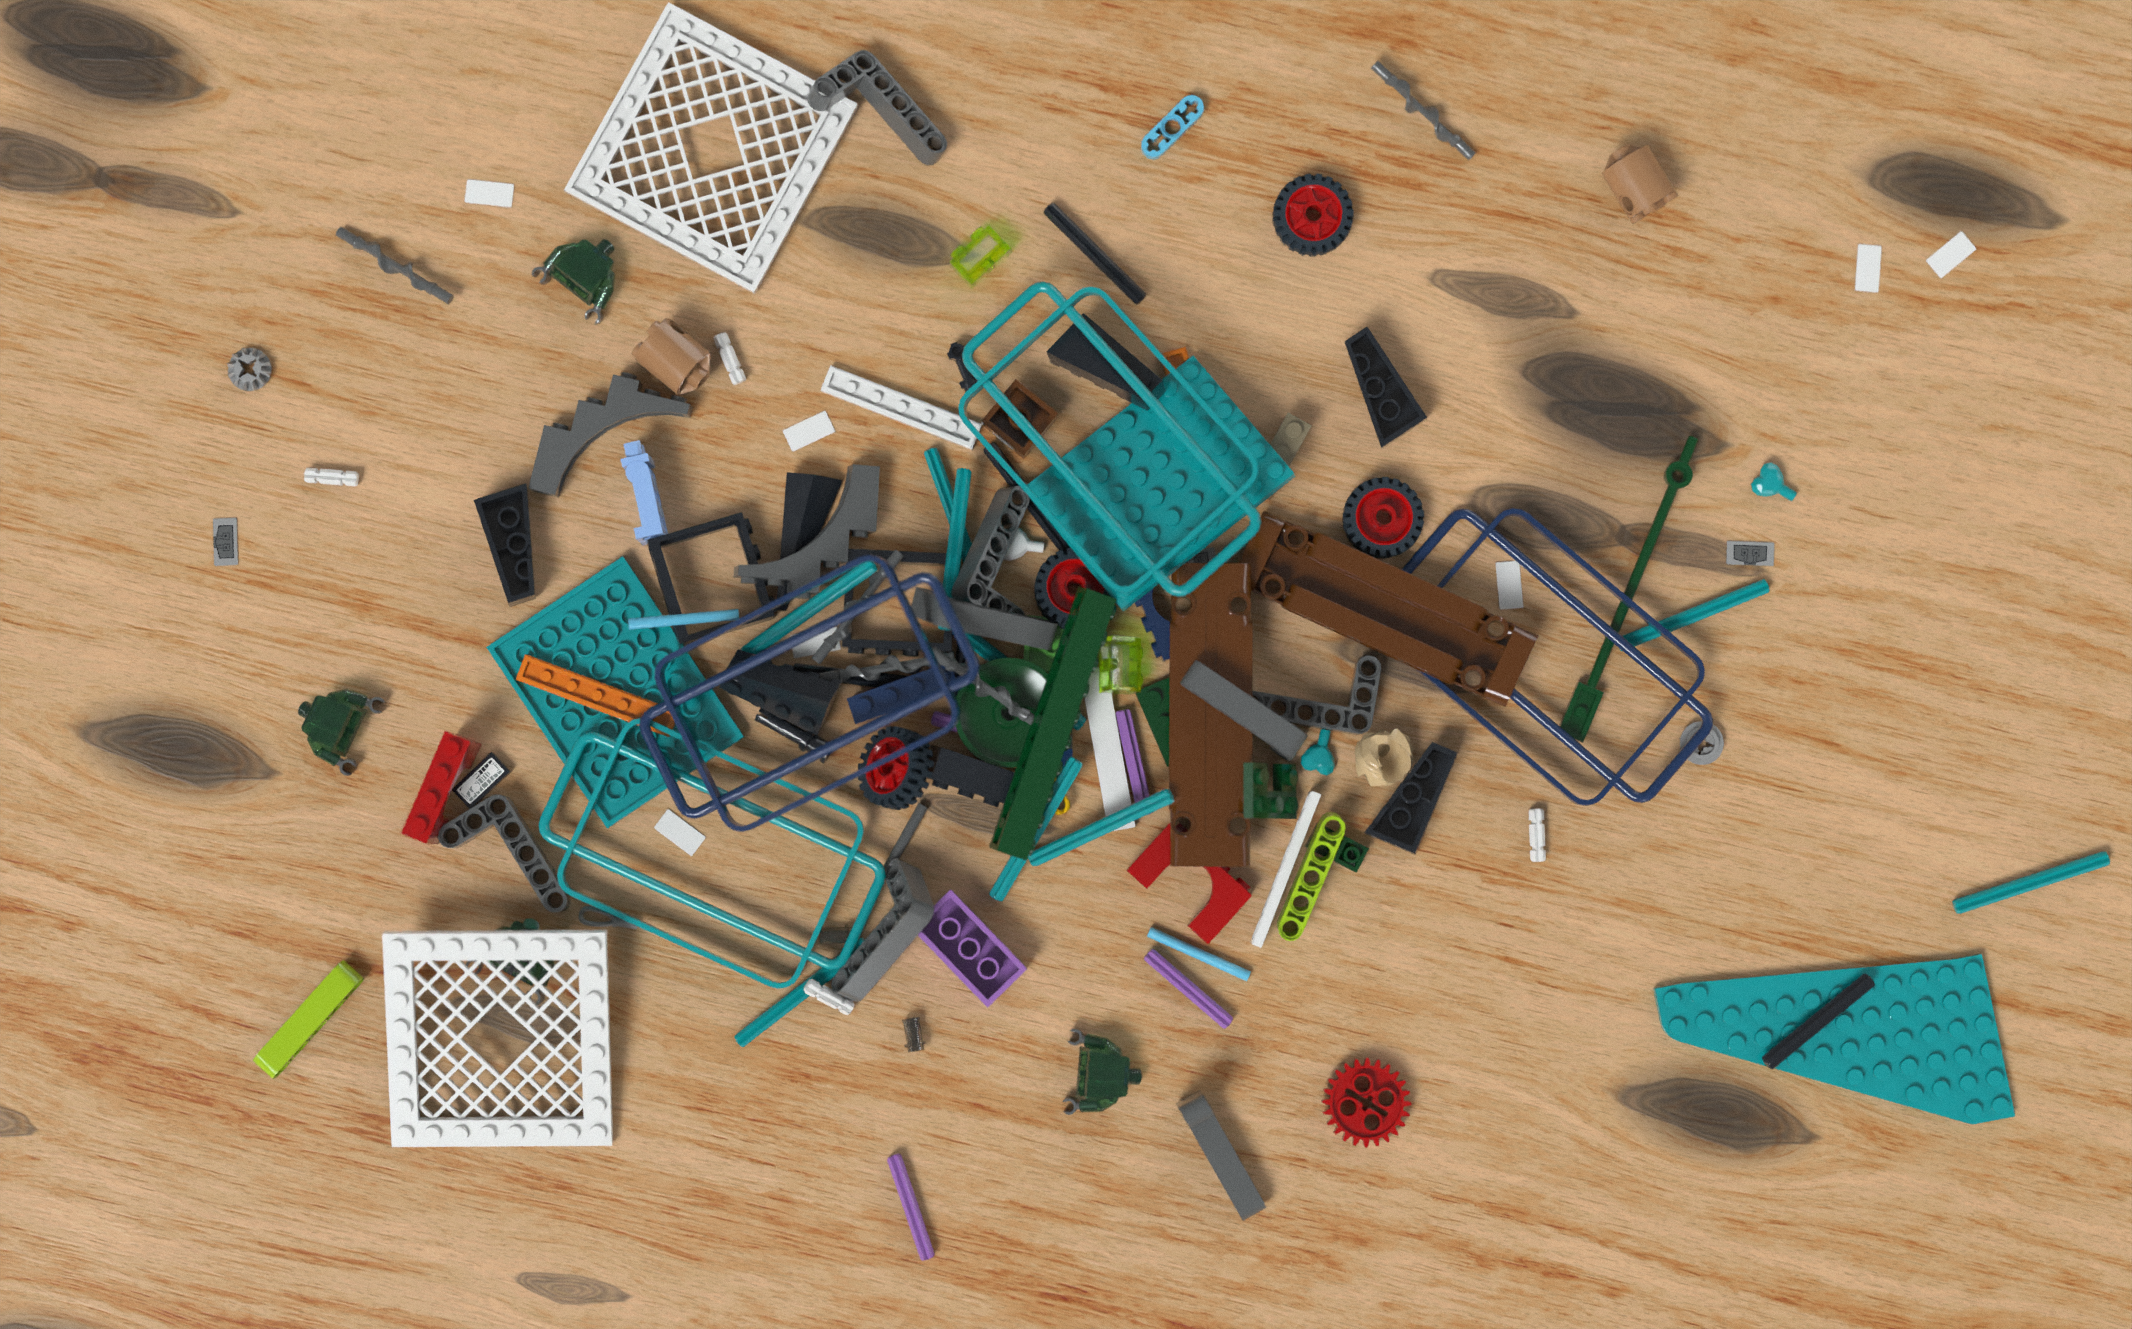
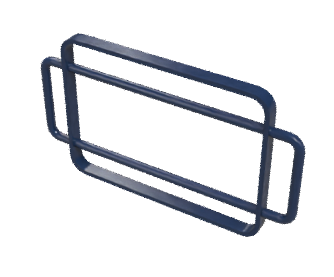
[1401,508,1713,806]
[639,555,980,832]

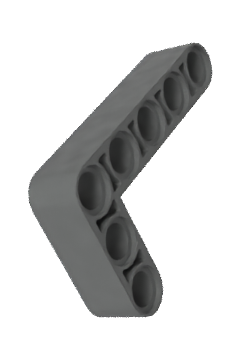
[807,50,947,165]
[951,486,1030,615]
[911,587,1058,650]
[1253,656,1381,735]
[1180,660,1307,762]
[438,795,571,912]
[832,858,934,1002]
[1176,1090,1267,1221]

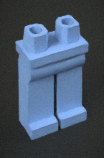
[621,440,668,545]

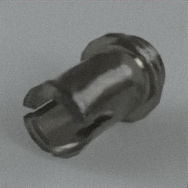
[820,924,852,944]
[902,1017,926,1053]

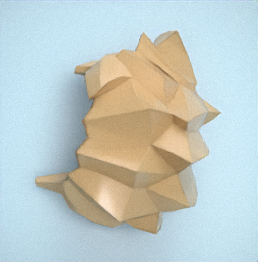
[1355,728,1415,787]

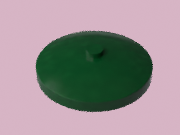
[956,658,1048,768]

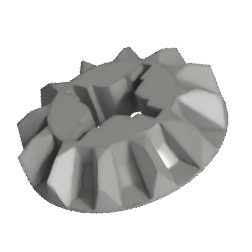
[227,348,272,391]
[1679,721,1724,765]

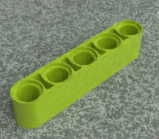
[1277,812,1346,941]
[253,960,364,1079]

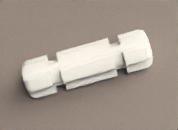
[714,332,746,385]
[304,468,359,486]
[1529,808,1546,862]
[804,979,855,1015]

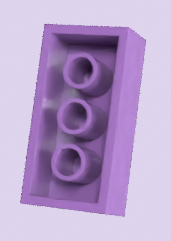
[918,889,1027,1008]

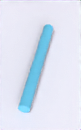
[628,609,739,630]
[1147,927,1251,981]

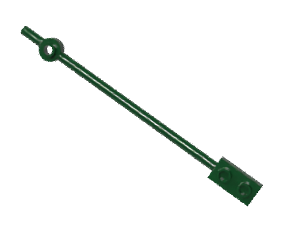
[1559,436,1699,743]

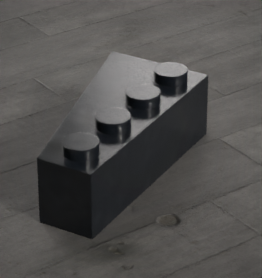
[1046,313,1166,411]
[1344,327,1427,449]
[474,483,536,607]
[719,649,842,735]
[1364,742,1458,855]
[928,745,1014,807]

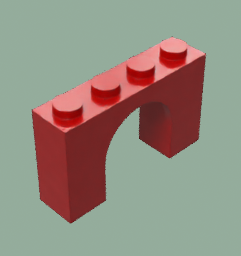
[401,731,481,845]
[1126,822,1252,944]

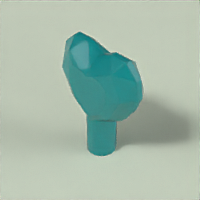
[1751,462,1797,501]
[1301,729,1335,776]

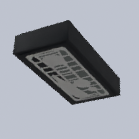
[452,752,511,809]

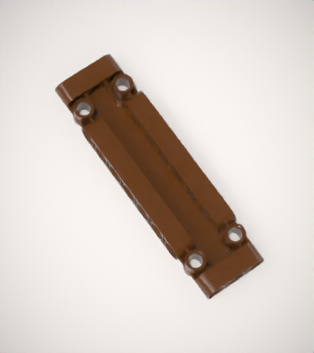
[1239,511,1539,707]
[1169,563,1253,867]

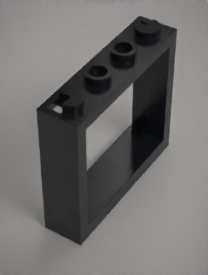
[647,512,777,647]
[842,549,953,657]

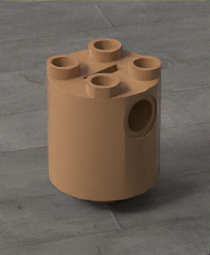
[1601,144,1679,224]
[631,318,712,395]

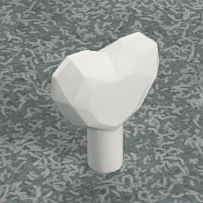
[1004,528,1044,561]

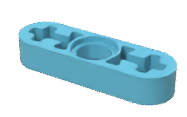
[1141,95,1204,160]

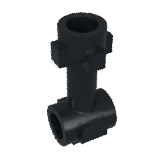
[947,342,977,392]

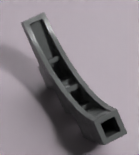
[528,372,693,498]
[733,464,880,599]

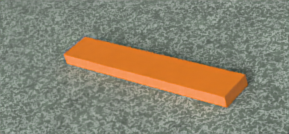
[516,654,675,737]

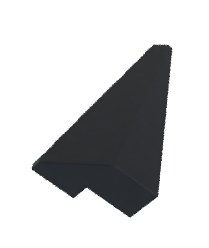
[777,472,842,611]

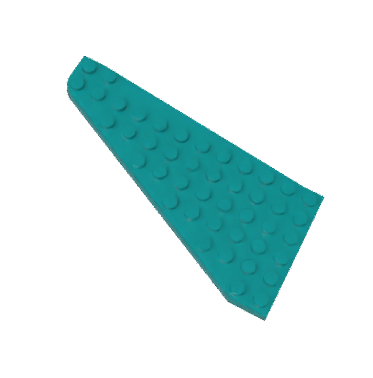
[1653,954,2015,1125]

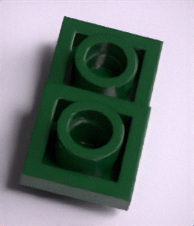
[1305,823,1369,873]

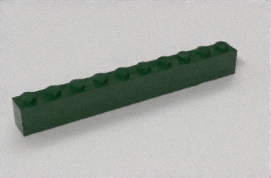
[989,587,1117,861]

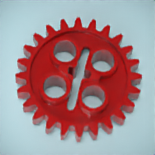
[1321,1057,1411,1148]

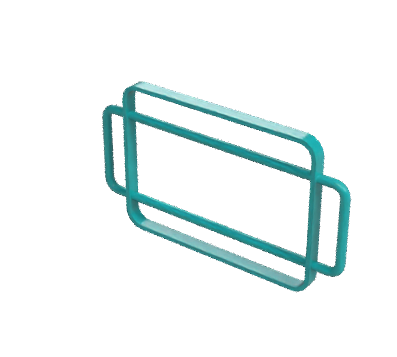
[958,281,1261,597]
[539,718,886,989]

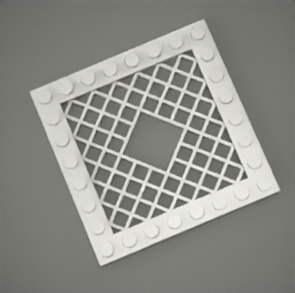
[564,2,858,294]
[382,930,613,1147]

